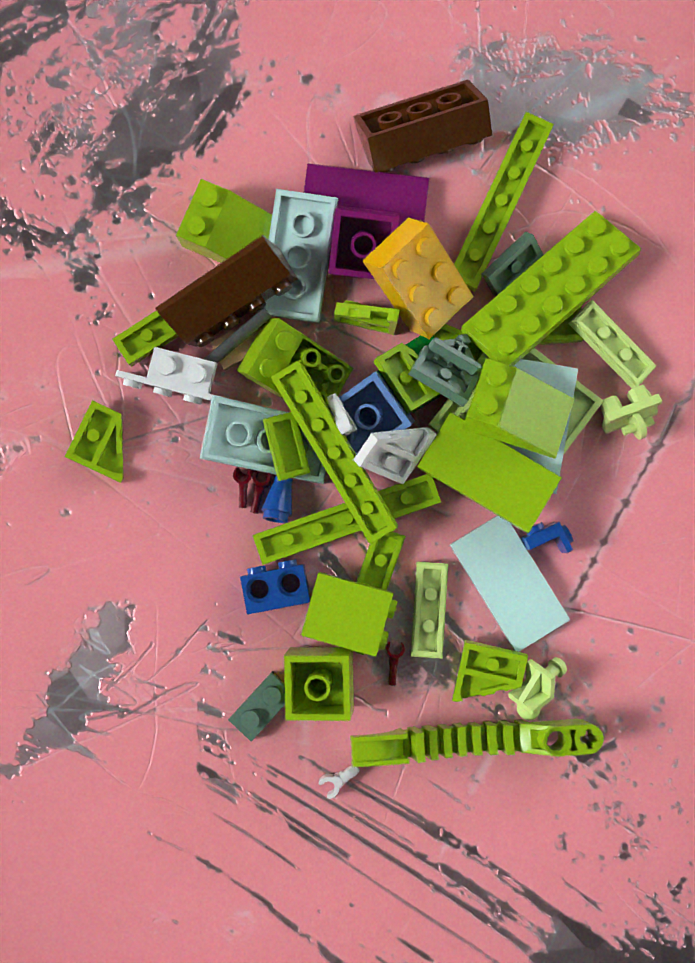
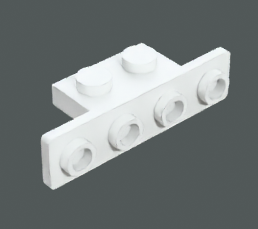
[115,347,233,405]

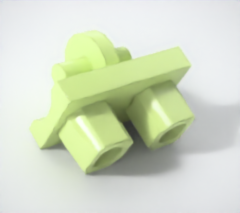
[600,385,663,440]

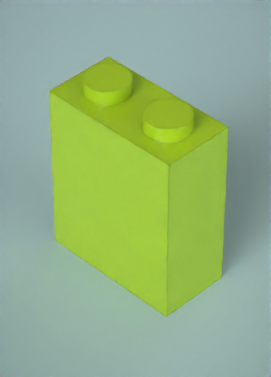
[301,572,397,657]

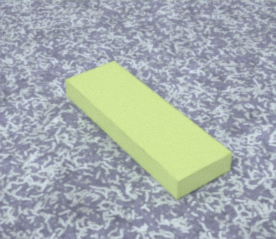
[568,300,657,388]
[410,561,448,659]

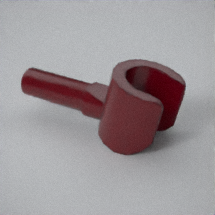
[233,467,255,508]
[251,470,271,514]
[385,641,405,686]

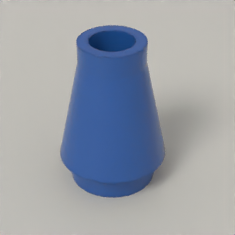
[261,475,293,524]

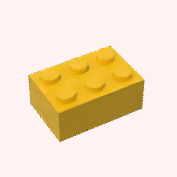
[363,218,474,339]

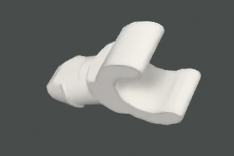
[327,393,357,436]
[318,765,360,799]

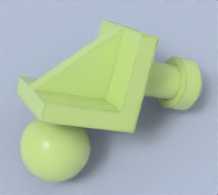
[508,657,567,720]

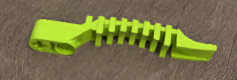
[350,719,604,767]

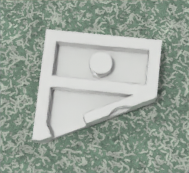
[354,427,437,484]

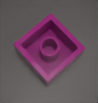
[328,205,400,279]

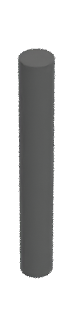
[204,307,271,364]

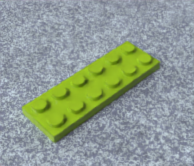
[461,210,642,366]

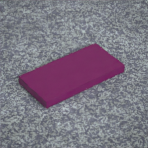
[304,163,429,227]

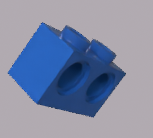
[240,559,311,615]

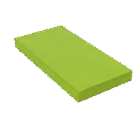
[417,412,562,534]

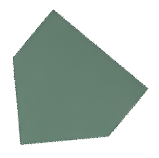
[408,334,482,407]

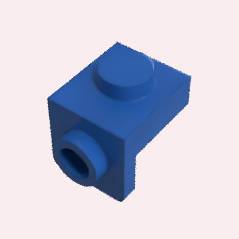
[520,522,573,553]

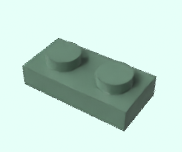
[481,232,543,296]
[228,671,285,742]

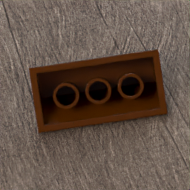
[353,79,493,173]
[155,235,298,347]

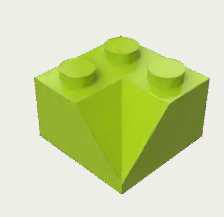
[284,647,354,721]

